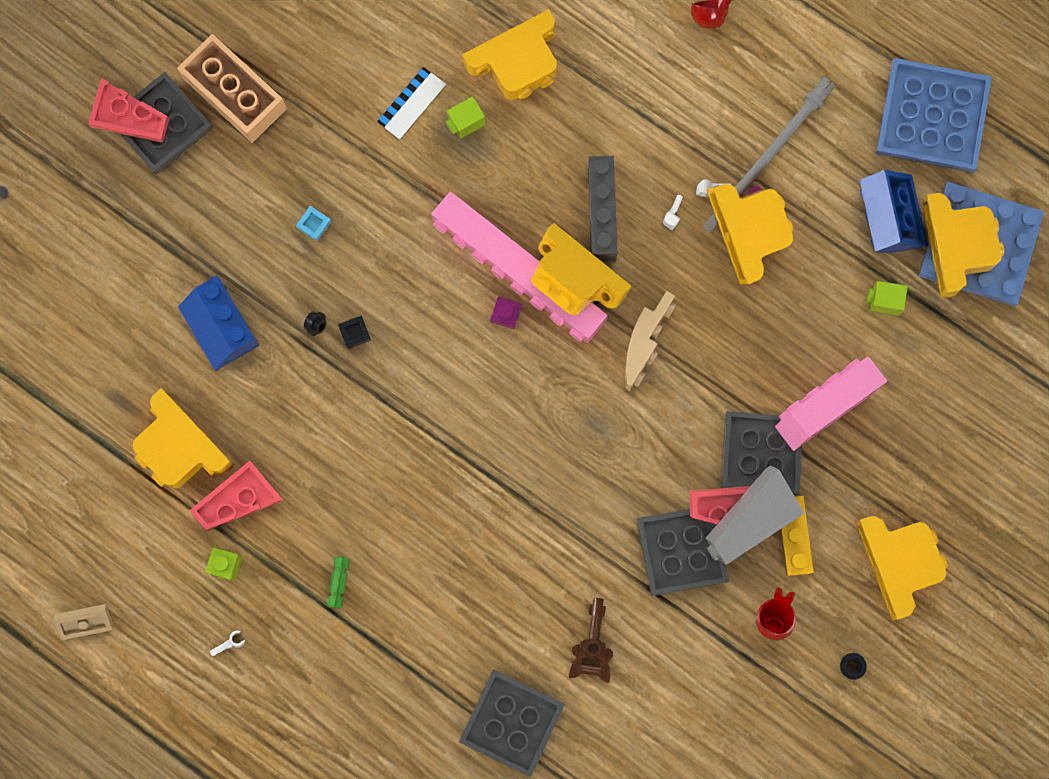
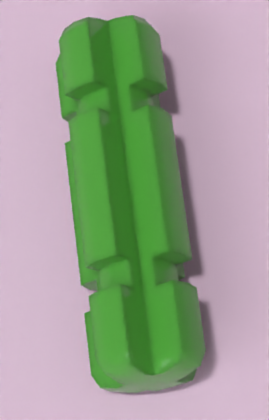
[327,557,350,608]

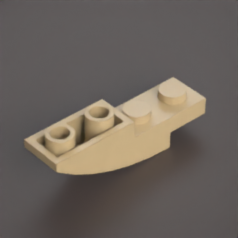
[625,291,676,391]

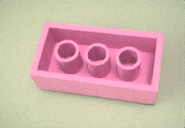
[775,357,887,451]

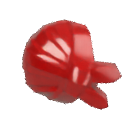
[691,0,732,29]
[756,587,796,641]

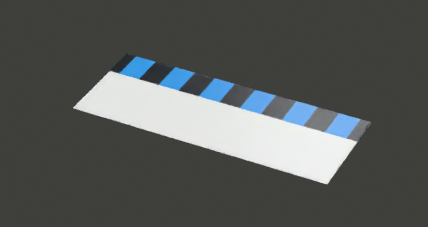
[377,67,446,139]

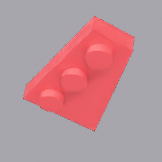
[88,78,169,143]
[190,461,284,531]
[690,486,769,538]

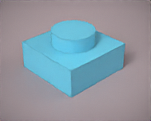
[296,206,332,242]

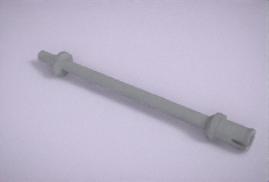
[703,77,835,233]

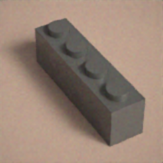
[588,156,618,262]

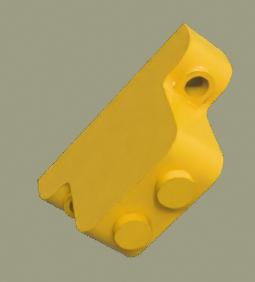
[462,9,557,100]
[706,184,793,284]
[922,193,1004,299]
[531,223,632,315]
[133,388,234,488]
[856,516,948,621]

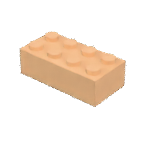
[177,34,287,143]

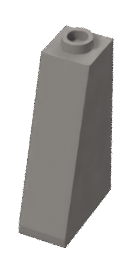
[706,465,804,565]

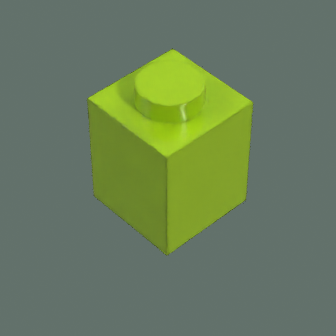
[446,96,486,139]
[866,281,908,316]
[205,548,243,582]

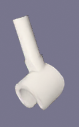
[696,180,732,197]
[663,195,683,230]
[210,631,245,656]

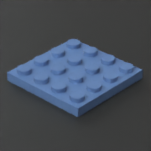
[876,58,992,173]
[918,182,1044,306]

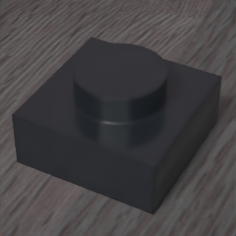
[338,315,371,349]

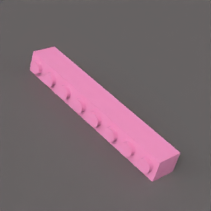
[431,191,608,344]

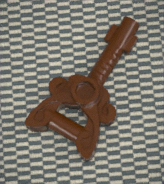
[569,598,613,683]

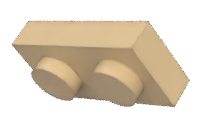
[53,604,113,640]

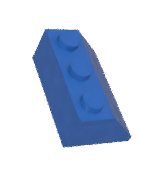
[860,170,928,253]
[178,275,260,371]

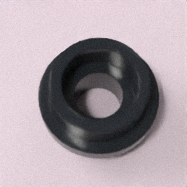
[303,311,327,336]
[840,653,867,680]

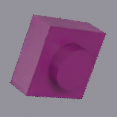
[490,297,522,329]

